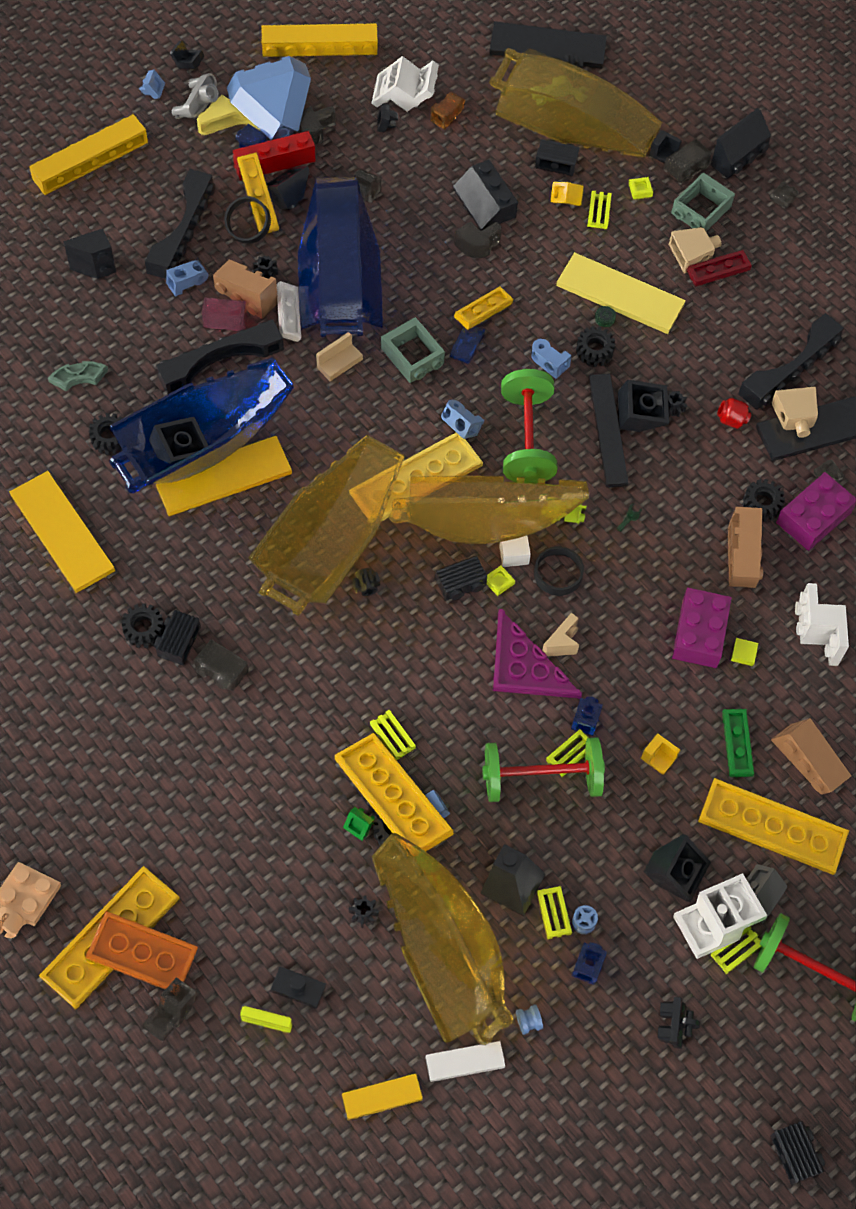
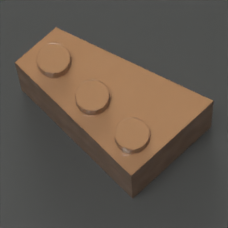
[213,259,278,319]
[728,507,763,588]
[771,718,851,794]

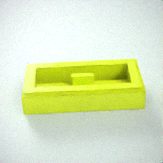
[587,191,612,229]
[370,710,416,760]
[546,729,589,777]
[537,886,572,939]
[711,926,762,974]
[240,1006,292,1033]

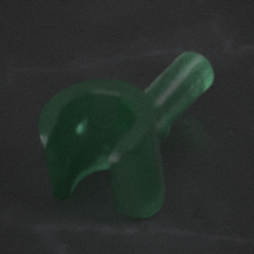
[617,503,642,532]

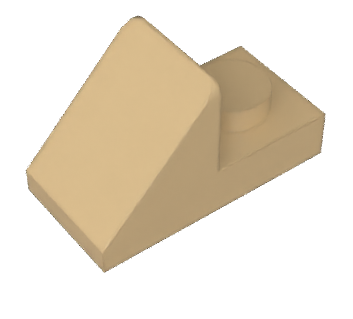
[542,613,579,656]

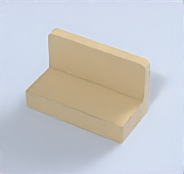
[316,332,363,381]

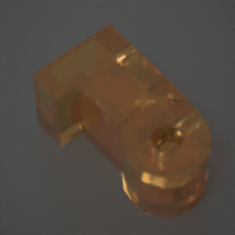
[431,92,465,130]

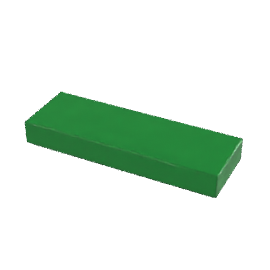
[722,709,754,777]

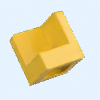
[551,182,584,206]
[641,733,680,774]

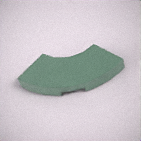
[48,361,108,391]

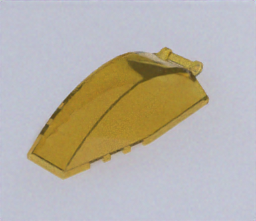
[489,48,662,157]
[249,435,405,616]
[389,476,589,544]
[372,833,513,1045]

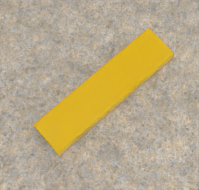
[237,153,279,233]

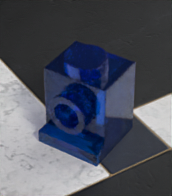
[235,124,267,148]
[571,696,603,736]
[571,942,607,985]

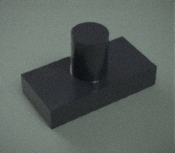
[270,966,326,1009]

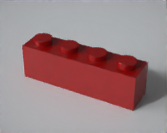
[232,131,316,181]

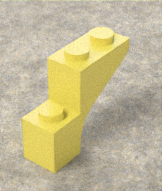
[197,95,260,135]

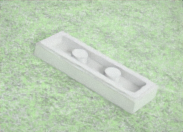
[277,281,301,342]
[426,1041,505,1082]

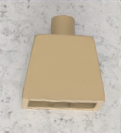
[669,227,721,274]
[771,387,818,438]

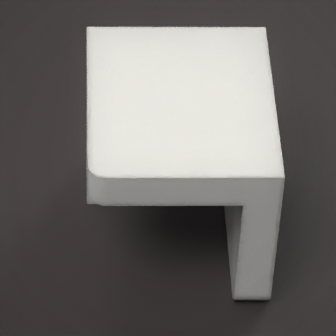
[499,535,531,567]

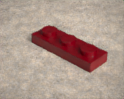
[687,250,752,287]

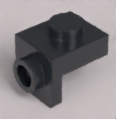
[170,41,205,69]

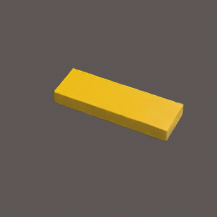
[454,286,514,330]
[342,1074,423,1120]

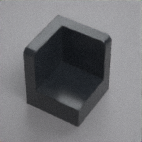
[649,130,682,166]

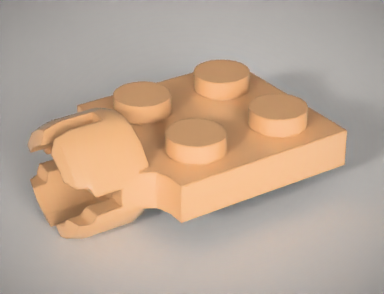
[0,862,61,939]

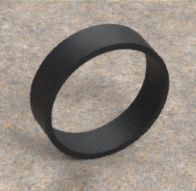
[224,196,271,244]
[534,546,584,596]

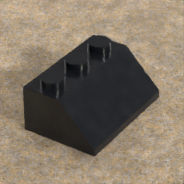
[711,108,771,179]
[453,159,518,231]

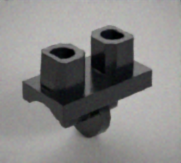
[657,997,700,1049]

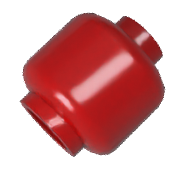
[717,398,751,429]

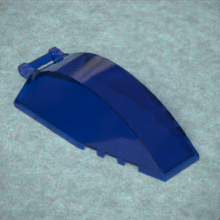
[298,177,383,337]
[109,357,294,493]

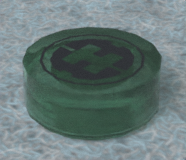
[595,306,616,327]

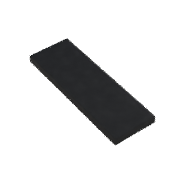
[489,21,607,69]
[756,396,856,462]

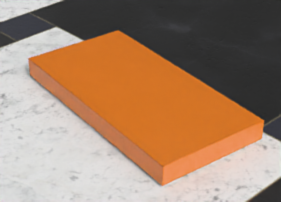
[86,911,198,995]

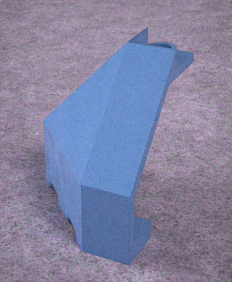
[227,56,311,140]

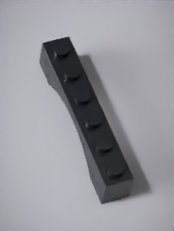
[145,169,215,279]
[738,313,844,410]
[156,319,284,396]

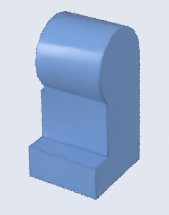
[166,260,209,296]
[531,339,571,379]
[441,400,485,439]

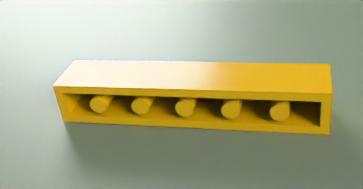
[262,24,378,57]
[29,114,148,195]

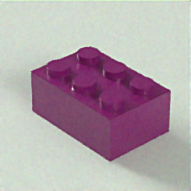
[776,472,856,551]
[672,587,732,668]

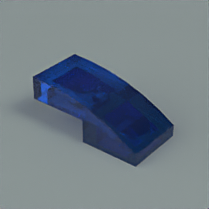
[449,326,485,364]

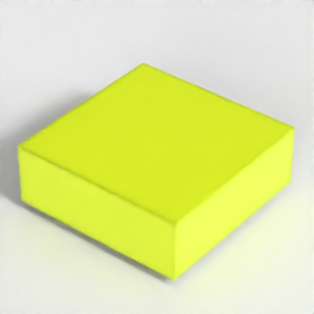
[629,177,653,200]
[487,565,515,596]
[731,638,759,666]

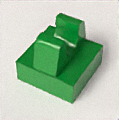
[343,807,375,841]

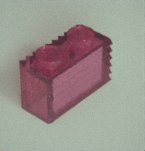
[202,297,247,331]

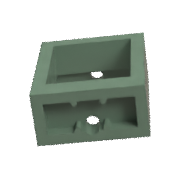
[671,172,735,231]
[381,317,445,383]

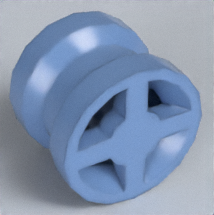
[572,905,598,934]
[516,1005,543,1035]

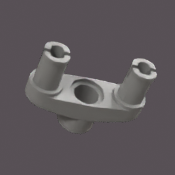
[172,73,218,119]

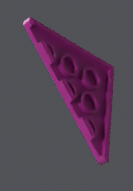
[493,609,582,699]

